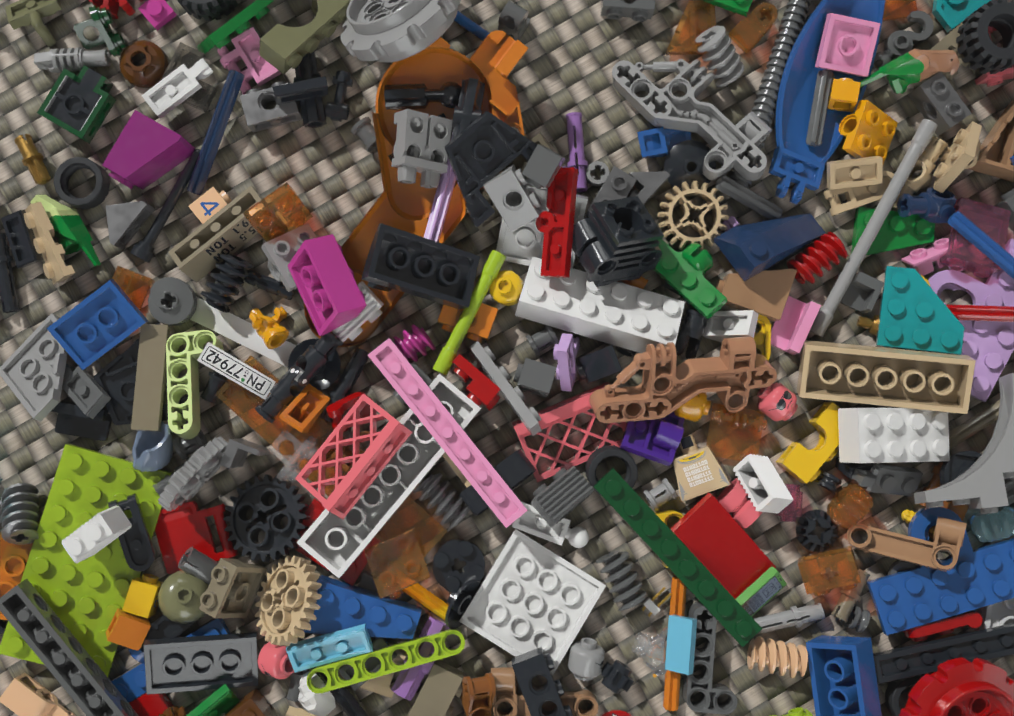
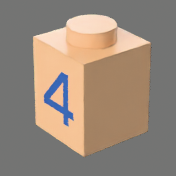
[188,187,232,224]

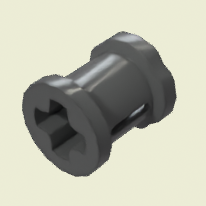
[351,117,377,152]
[525,325,559,356]
[173,429,208,460]

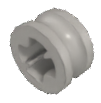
[586,161,609,187]

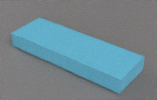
[286,624,374,673]

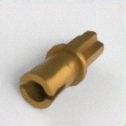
[14,134,51,185]

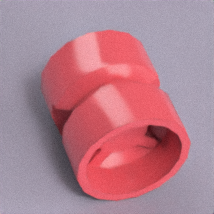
[717,478,762,529]

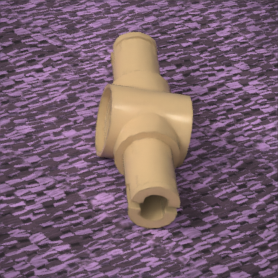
[892,136,948,211]

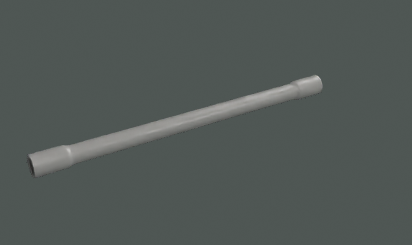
[810,119,938,337]

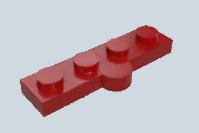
[536,167,578,278]

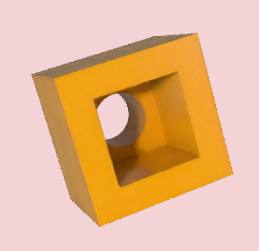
[828,78,861,112]

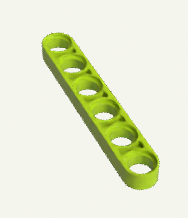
[306,629,465,694]

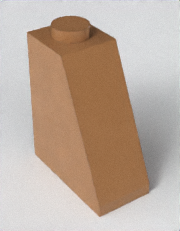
[715,269,797,322]

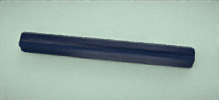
[187,70,244,195]

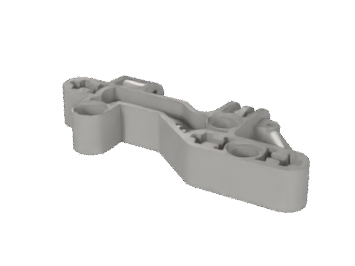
[612,59,772,181]

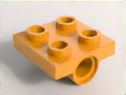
[839,100,898,164]

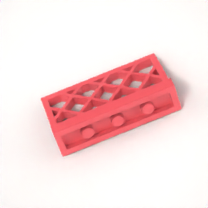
[512,382,627,483]
[295,393,412,519]

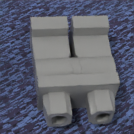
[391,109,453,189]

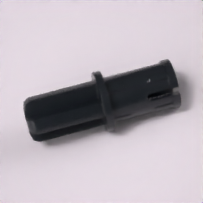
[200,351,237,403]

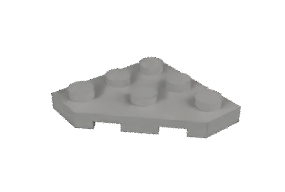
[0,313,68,422]

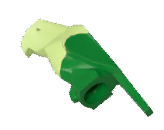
[31,195,101,266]

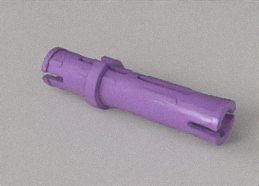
[566,112,588,193]

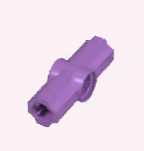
[391,616,449,701]

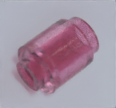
[775,484,803,522]

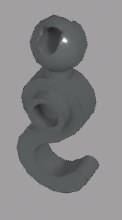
[872,10,934,72]

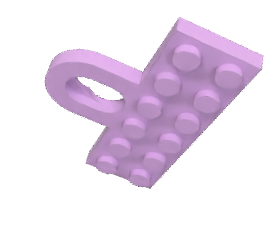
[927,238,1014,402]

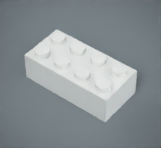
[838,408,950,463]

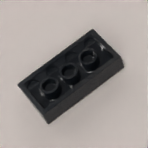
[362,223,480,310]

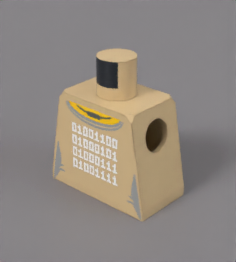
[673,434,731,502]

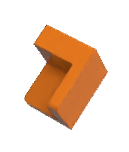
[106,608,151,651]

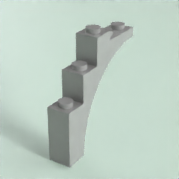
[914,373,1014,514]

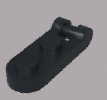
[108,494,155,571]

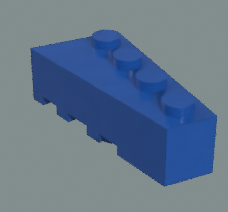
[304,575,422,639]

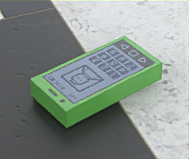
[735,566,787,617]

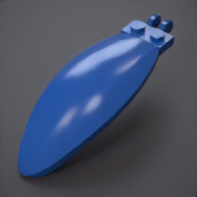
[768,0,885,204]

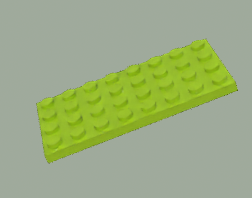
[0,444,172,677]

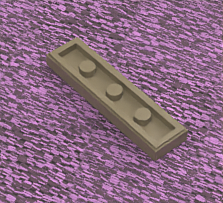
[131,324,170,432]

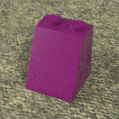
[102,110,196,190]

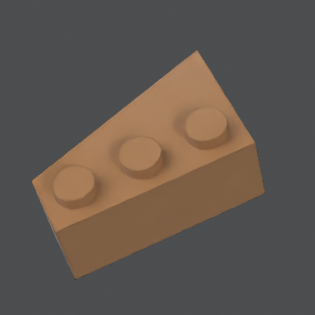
[969,100,1014,182]

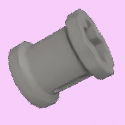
[643,478,678,512]

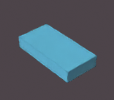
[665,614,697,675]

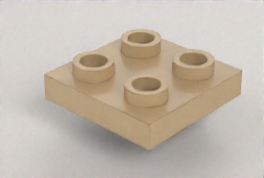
[933,121,982,193]

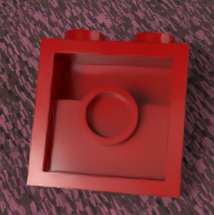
[453,354,501,411]

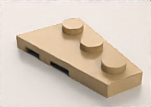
[24,202,75,285]

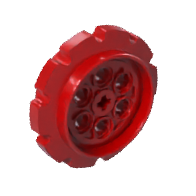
[899,657,1014,716]

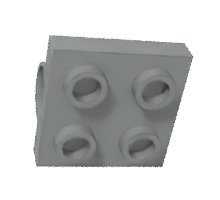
[261,223,317,292]

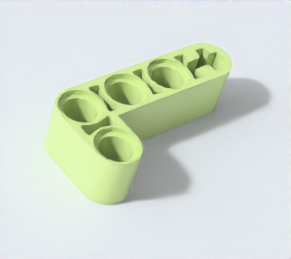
[166,330,224,439]

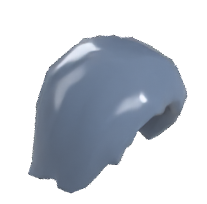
[132,421,173,472]

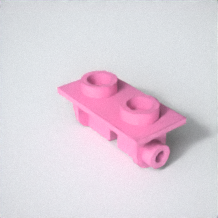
[901,238,962,276]

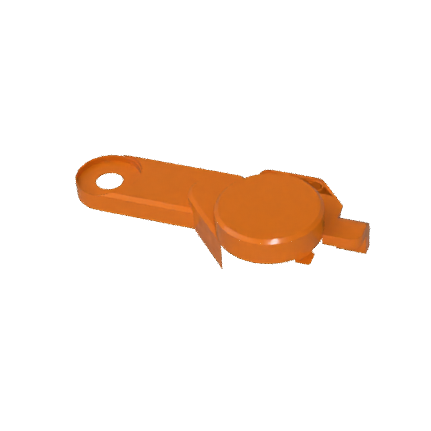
[304,30,528,347]

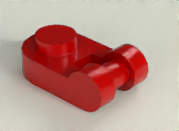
[326,392,372,432]

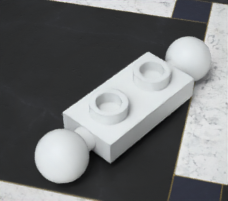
[496,501,589,548]

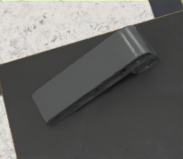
[682,602,738,715]

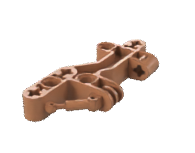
[589,336,777,423]

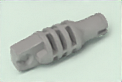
[34,47,111,73]

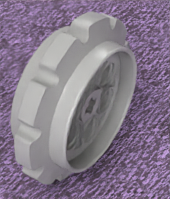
[341,0,461,63]

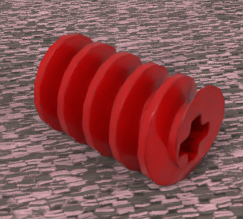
[787,231,848,284]

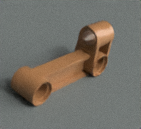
[847,516,967,572]
[491,667,599,716]

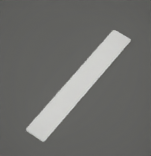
[169,296,296,367]

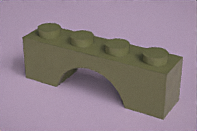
[259,0,351,74]

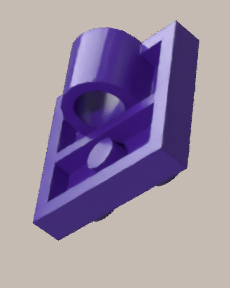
[619,412,684,467]

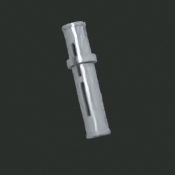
[754,602,825,635]

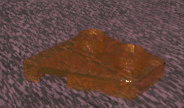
[666,0,716,56]

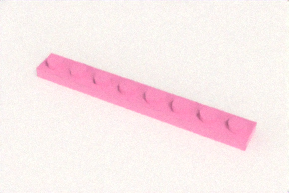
[368,338,528,528]

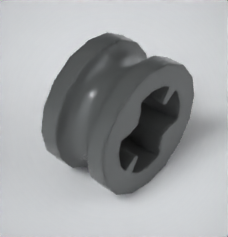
[846,605,870,633]

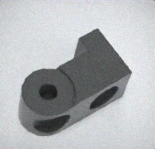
[498,0,531,41]

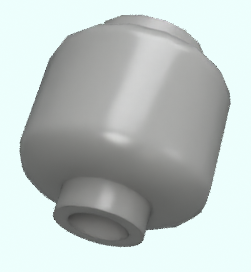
[568,638,605,681]

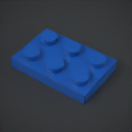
[47,279,148,370]

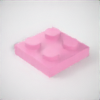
[815,13,881,77]

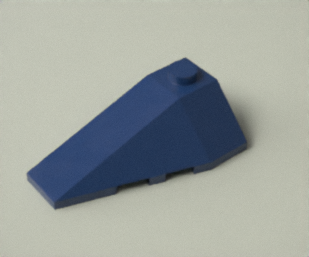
[713,213,826,281]

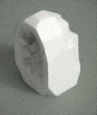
[298,671,336,716]

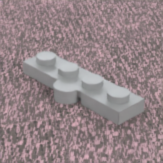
[469,341,541,436]

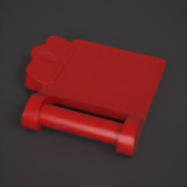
[155,501,239,574]

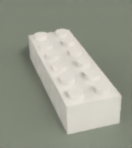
[515,256,685,353]

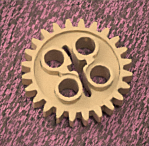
[255,556,322,646]

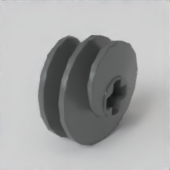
[148,277,197,326]

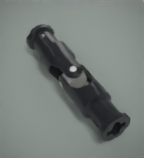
[255,331,344,423]

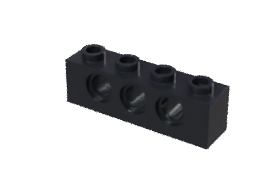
[512,647,573,716]

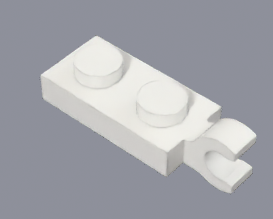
[141,58,213,119]

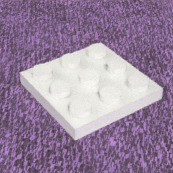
[496,184,588,268]

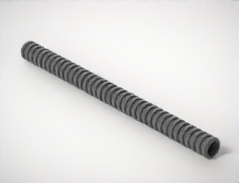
[729,0,812,189]

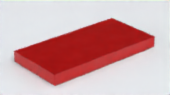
[670,492,776,599]

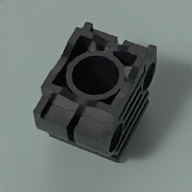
[572,196,664,287]

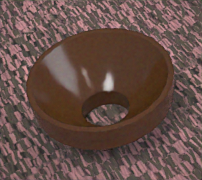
[119,40,168,88]

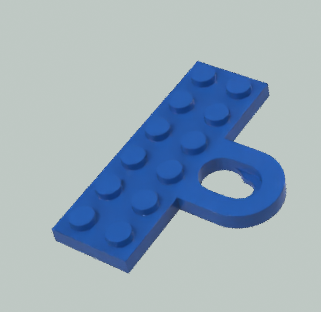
[867,507,1014,635]

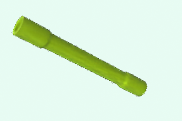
[432,250,506,376]

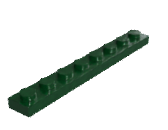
[593,468,762,647]

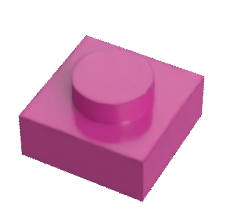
[138,0,177,31]

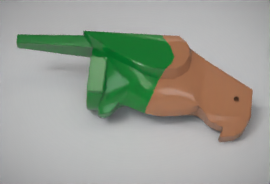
[859,49,960,94]

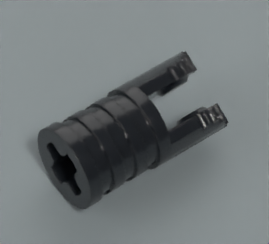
[675,309,709,359]

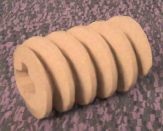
[747,636,808,678]

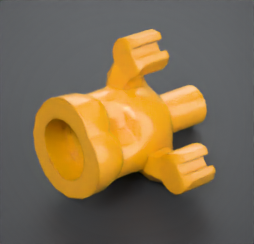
[249,306,289,349]

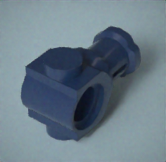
[897,187,957,223]

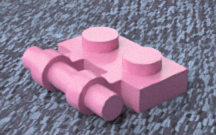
[217,27,281,95]

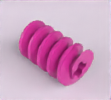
[393,324,436,362]

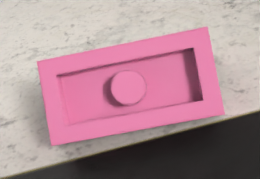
[771,296,821,355]

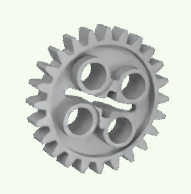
[158,436,228,512]

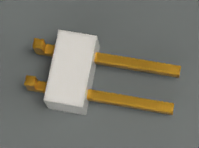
[642,587,672,617]

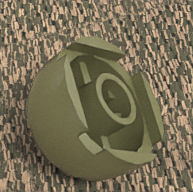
[158,570,209,624]

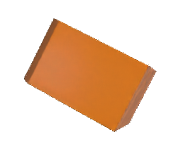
[279,384,331,433]

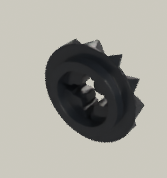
[796,509,839,552]

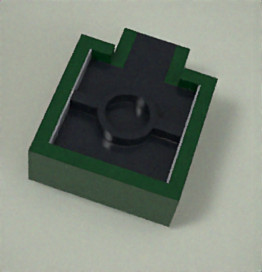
[37,65,116,144]

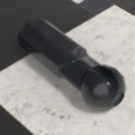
[384,81,461,110]

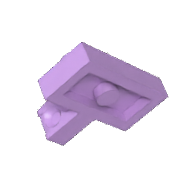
[553,333,580,392]

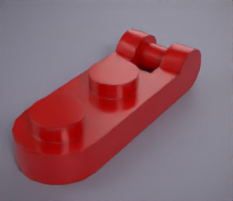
[904,611,983,642]

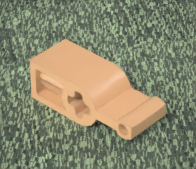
[0,673,76,716]

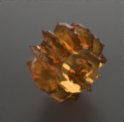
[827,483,873,529]

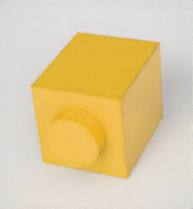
[122,574,163,618]

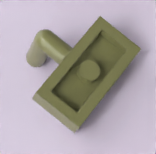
[5,0,62,47]

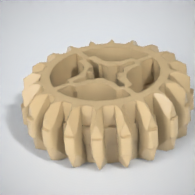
[657,181,729,251]

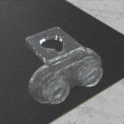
[269,430,319,482]

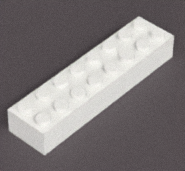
[297,374,481,578]

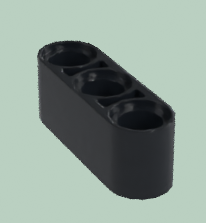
[459,449,536,517]

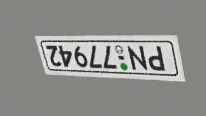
[197,342,276,399]

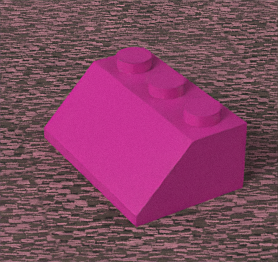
[287,234,367,336]

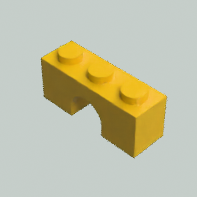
[776,402,840,484]

